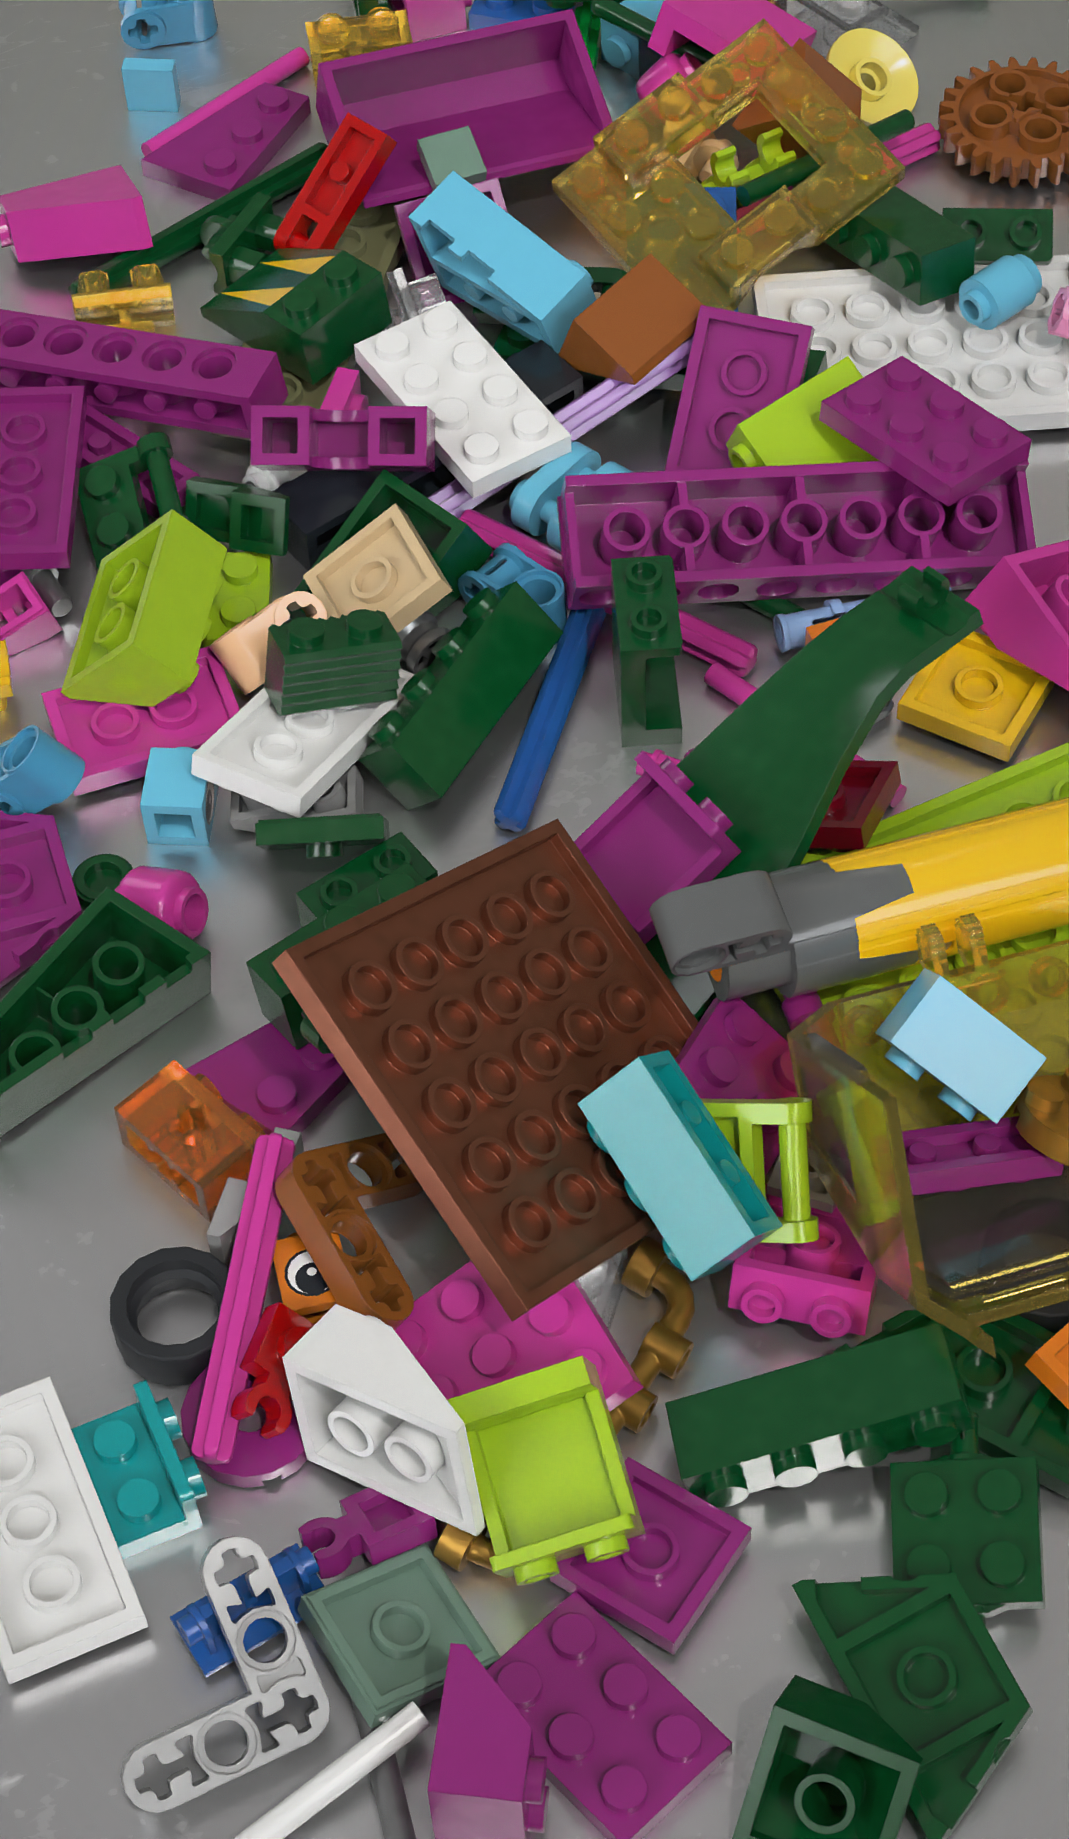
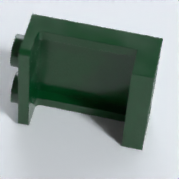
[611,555,683,747]

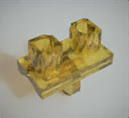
[72,263,176,333]

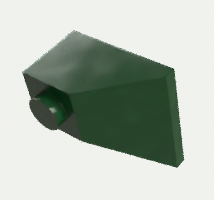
[732,1675,923,1839]

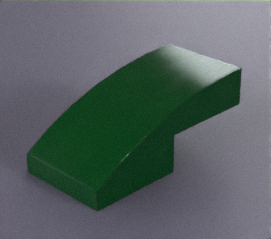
[185,476,290,556]

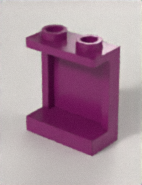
[574,750,741,944]

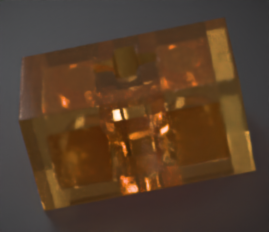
[114,1060,266,1222]

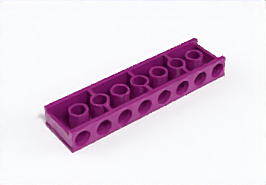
[556,459,1036,610]

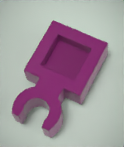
[298,1488,438,1579]

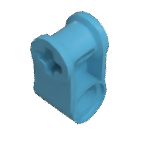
[118,0,218,50]
[458,543,567,644]
[0,725,85,815]

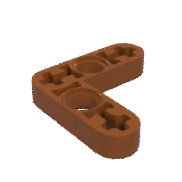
[275,1133,423,1330]

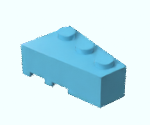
[408,171,597,354]

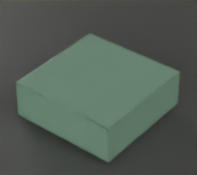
[417,126,487,191]

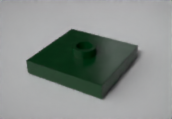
[255,813,390,858]

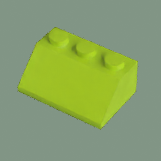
[61,509,227,707]

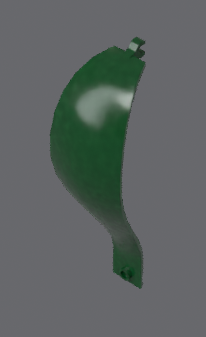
[300,566,984,1054]

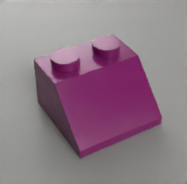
[427,1643,549,1839]

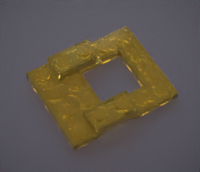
[552,18,905,311]

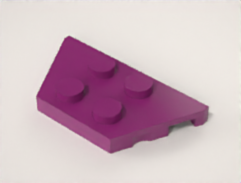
[0,810,82,988]

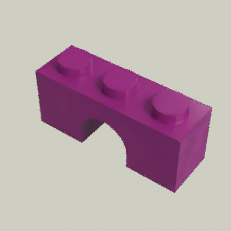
[251,405,435,472]

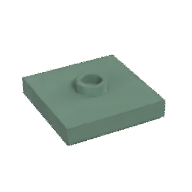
[297,1543,501,1729]

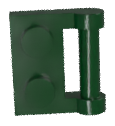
[78,432,192,569]

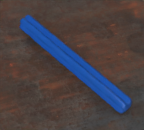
[493,608,606,832]

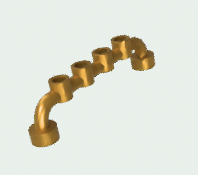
[434,1236,695,1572]

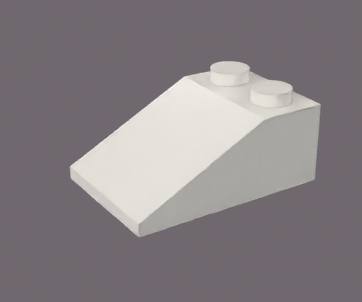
[282,1304,485,1537]

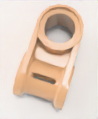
[209,591,327,695]

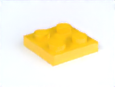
[896,631,1055,762]

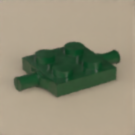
[890,1411,1046,1626]

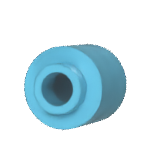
[959,254,1042,330]

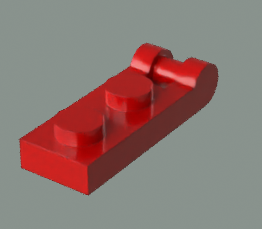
[273,112,397,250]

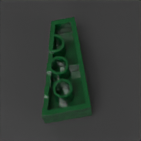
[0,886,211,1137]

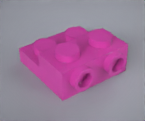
[728,1184,893,1338]

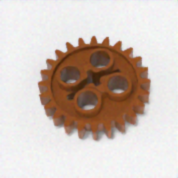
[938,57,1069,188]

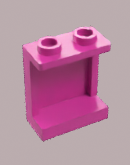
[647,0,817,105]

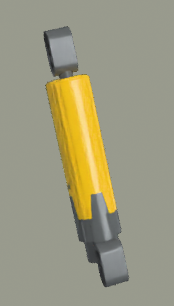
[649,797,1069,1002]

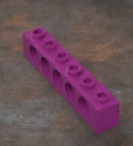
[0,309,288,439]

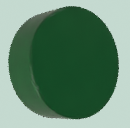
[72,854,133,911]

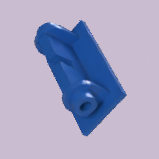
[170,1543,324,1678]

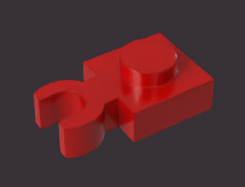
[231,1302,314,1439]

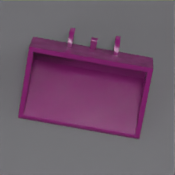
[316,9,621,209]

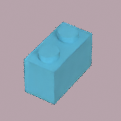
[875,968,1047,1124]

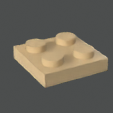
[303,503,453,633]

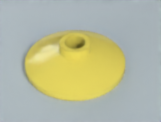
[826,28,919,126]

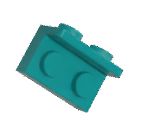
[71,1380,208,1559]

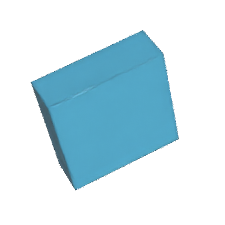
[121,58,181,112]

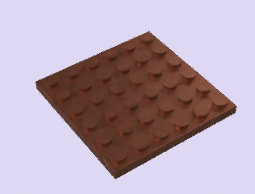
[272,818,699,1322]

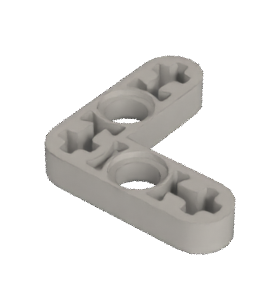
[120,1536,330,1813]

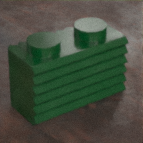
[264,609,403,716]

